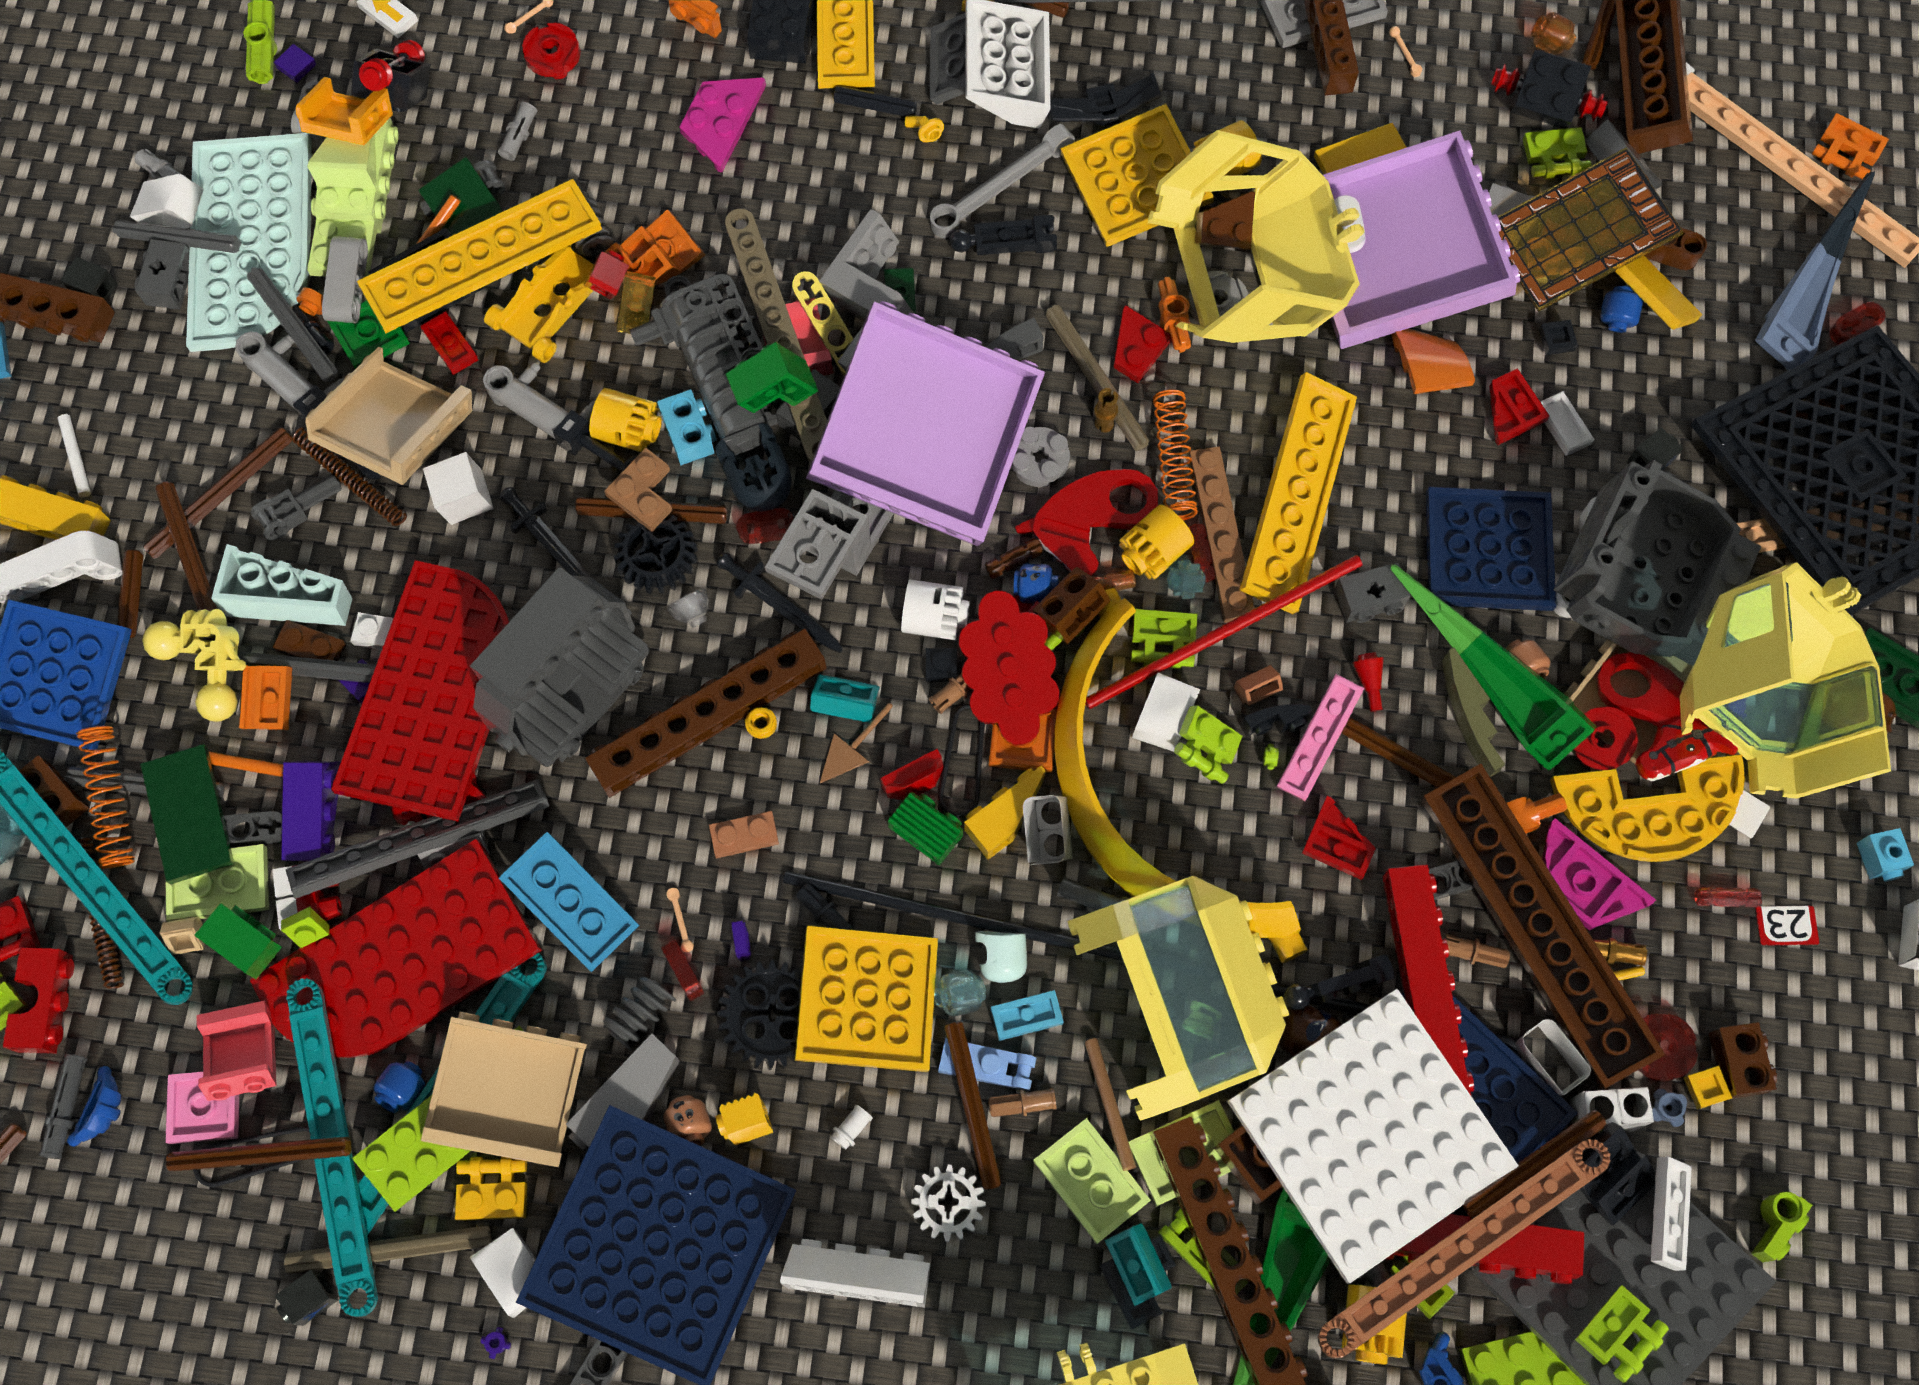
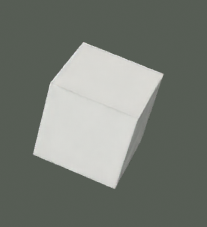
[423,452,494,525]

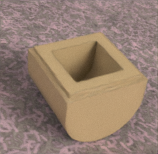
[160,916,205,955]

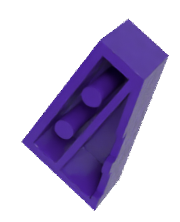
[281,761,341,861]

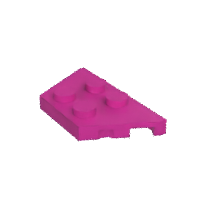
[680,77,766,173]
[1542,818,1656,930]

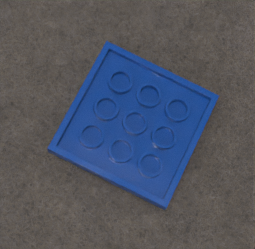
[0,599,132,750]

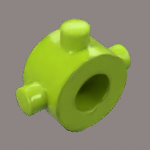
[1263,744,1279,770]

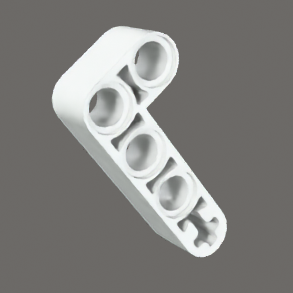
[0,531,122,604]

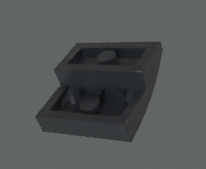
[1580,1122,1656,1226]

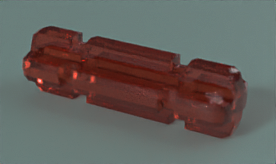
[1188,524,1216,583]
[1694,887,1762,907]

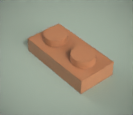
[709,811,779,859]

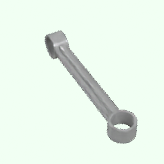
[930,124,1075,238]

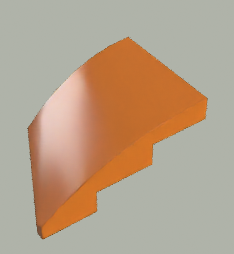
[596,209,706,286]
[1391,328,1475,394]

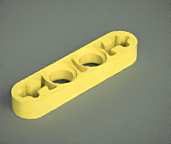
[792,271,853,376]

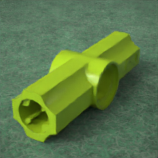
[243,0,278,84]

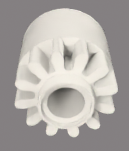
[901,579,970,640]

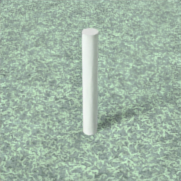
[58,414,91,498]

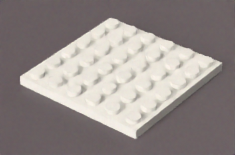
[1227,989,1519,1284]

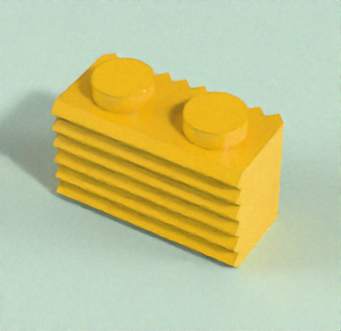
[715,1093,774,1145]

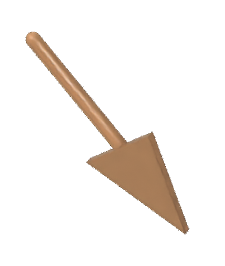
[820,703,893,783]

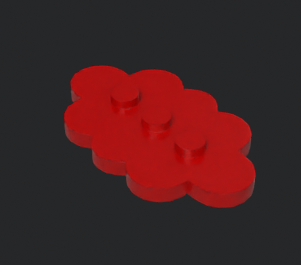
[959,591,1059,746]

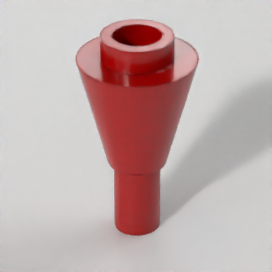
[1352,652,1384,712]

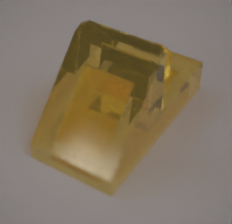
[617,271,656,334]

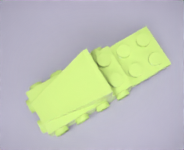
[307,118,399,277]

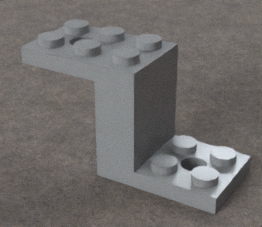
[819,209,914,371]
[765,489,894,600]

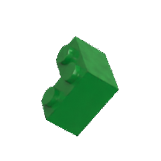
[726,342,819,413]
[194,903,282,979]

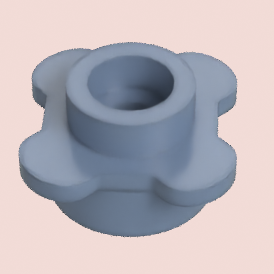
[1652,1089,1687,1127]

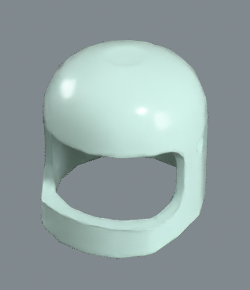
[975,931,1027,983]

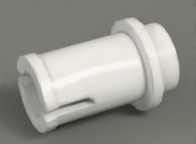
[831,1105,873,1150]

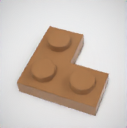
[604,448,672,532]

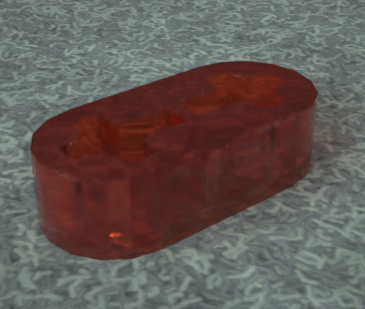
[1829,302,1886,345]
[736,508,794,544]
[661,940,705,1002]

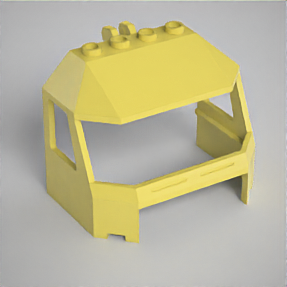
[1147,130,1364,343]

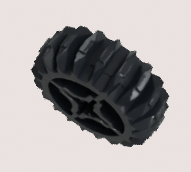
[614,515,698,594]

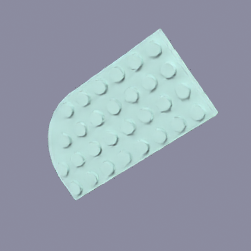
[186,133,312,352]

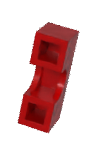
[3,948,75,1054]

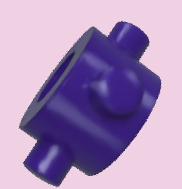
[480,1327,511,1359]

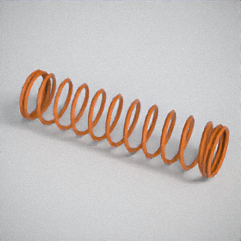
[1153,389,1198,520]
[76,726,136,869]

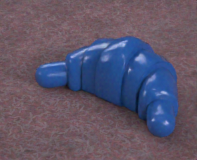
[67,1066,121,1147]
[1419,1331,1464,1385]

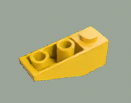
[964,765,1045,860]

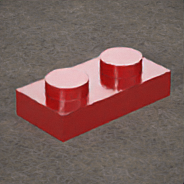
[420,311,479,375]

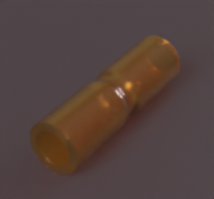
[1093,569,1136,591]

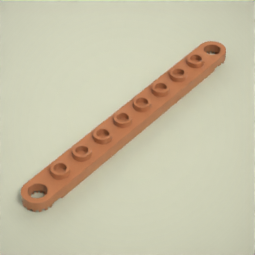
[1318,1139,1610,1358]

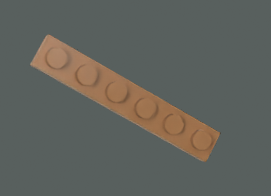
[1189,446,1255,623]

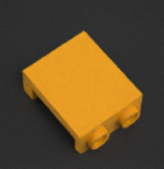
[296,77,393,145]

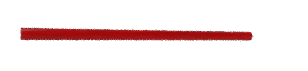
[1085,555,1363,710]

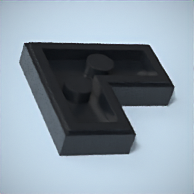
[1099,1234,1176,1330]

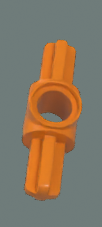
[1158,277,1191,353]
[1507,793,1567,834]

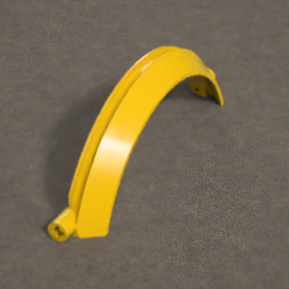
[1054,588,1308,963]

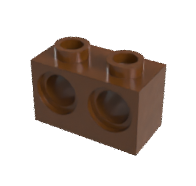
[1033,567,1111,644]
[19,755,89,827]
[1708,1022,1777,1099]

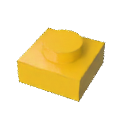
[1684,1066,1732,1110]

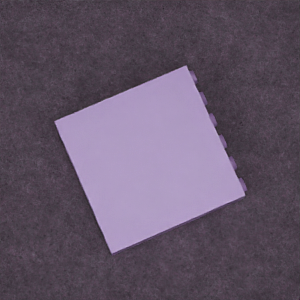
[1323,131,1520,349]
[806,301,1045,546]

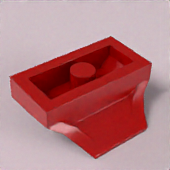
[880,749,943,801]

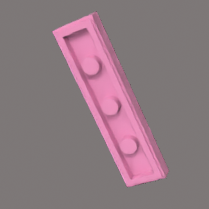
[1277,674,1364,801]

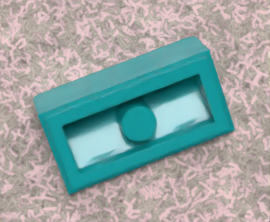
[810,674,880,723]
[1105,1224,1172,1306]

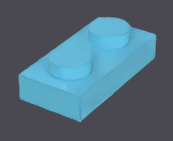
[991,990,1064,1041]

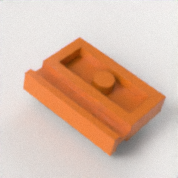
[668,0,722,38]
[239,665,292,730]

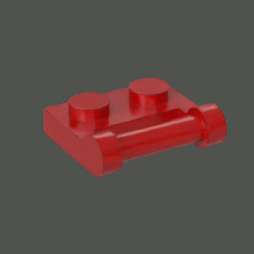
[0,896,40,962]

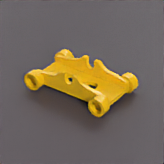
[484,245,594,363]

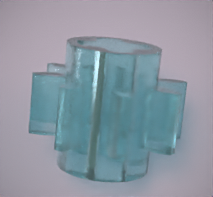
[1167,560,1205,599]

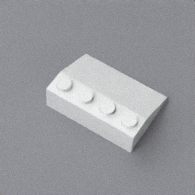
[965,0,1050,129]
[780,1239,930,1308]

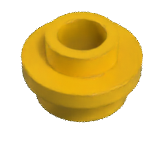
[745,707,777,739]

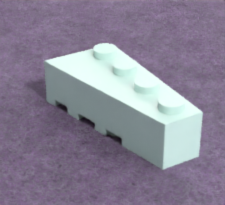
[211,544,352,626]

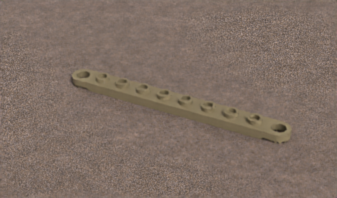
[725,209,827,464]

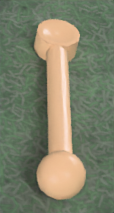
[504,0,553,34]
[1389,26,1422,77]
[666,888,694,953]

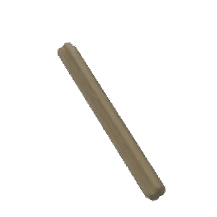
[1046,304,1149,451]
[284,1226,492,1274]

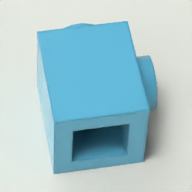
[1856,828,1914,882]

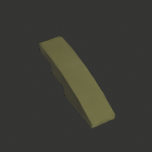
[1442,648,1505,778]

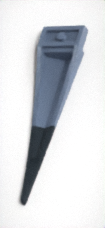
[1755,171,1875,370]

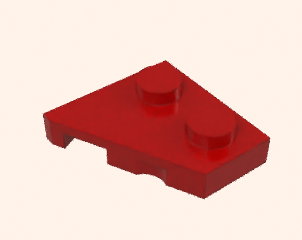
[1114,305,1172,383]
[1489,368,1550,446]
[1302,796,1376,880]

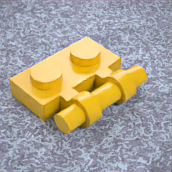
[455,1156,527,1221]

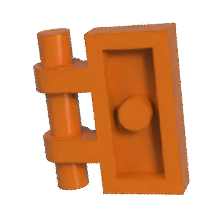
[1812,113,1889,179]

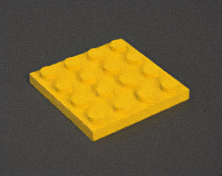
[1060,104,1214,247]
[794,926,938,1072]

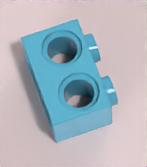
[657,389,717,465]

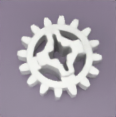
[911,1164,986,1242]

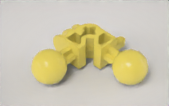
[142,609,246,722]

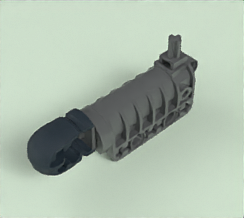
[629,274,792,512]

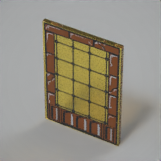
[1498,147,1683,312]

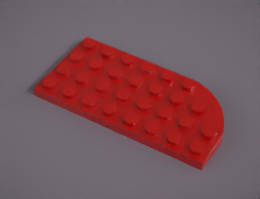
[331,560,510,822]
[250,839,542,1058]

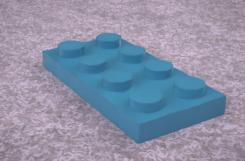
[499,832,640,972]

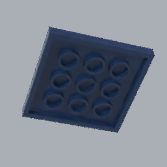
[1426,487,1556,611]

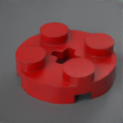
[522,23,581,80]
[1573,706,1638,770]

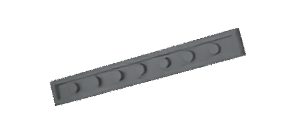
[286,779,549,899]

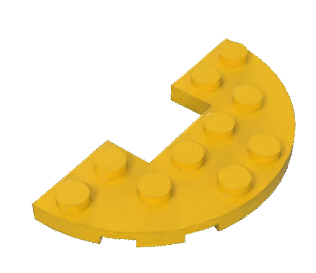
[1550,754,1745,862]

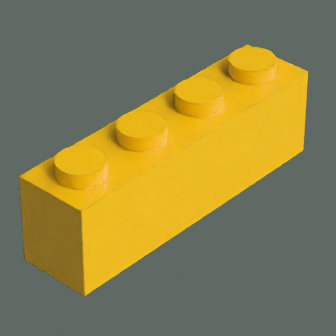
[0,475,111,540]

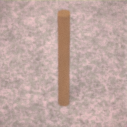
[1085,1038,1136,1171]

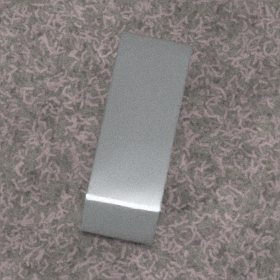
[322,236,368,324]

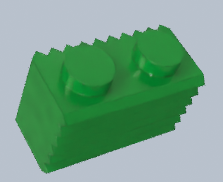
[888,792,963,866]

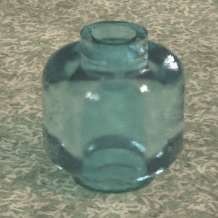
[934,970,986,1016]

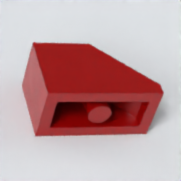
[584,250,629,300]

